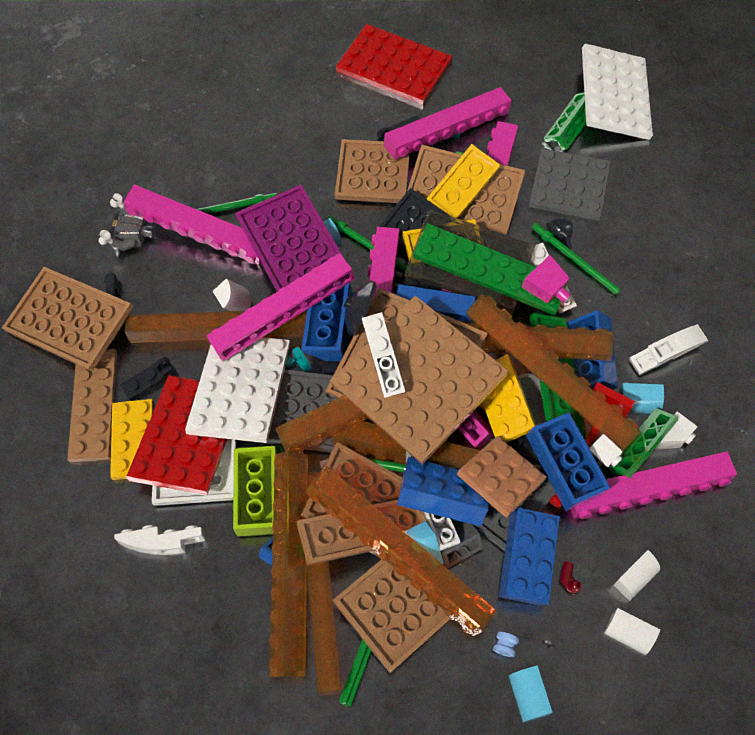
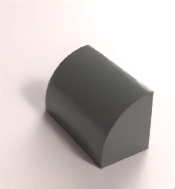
[440,522,484,568]

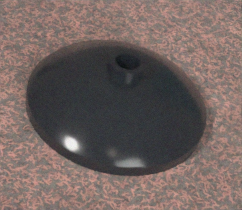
[344,280,377,337]

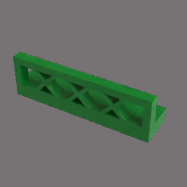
[544,92,586,150]
[609,408,678,478]

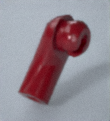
[560,561,582,594]

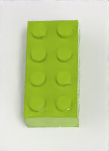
[233,446,279,536]

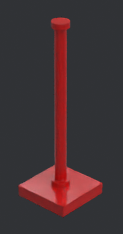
[549,382,635,507]

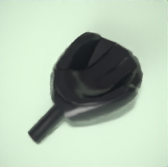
[546,219,573,249]

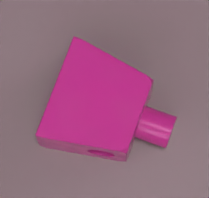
[521,255,572,303]

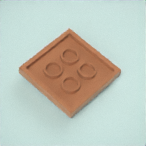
[457,436,546,518]

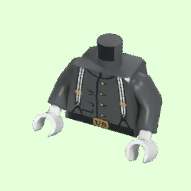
[99,193,155,251]

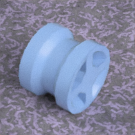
[493,632,519,657]

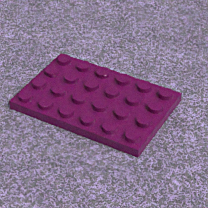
[235,184,344,292]

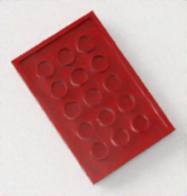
[336,24,452,105]
[126,375,228,495]

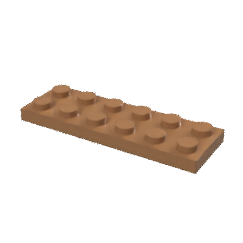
[67,349,117,462]
[297,500,426,565]

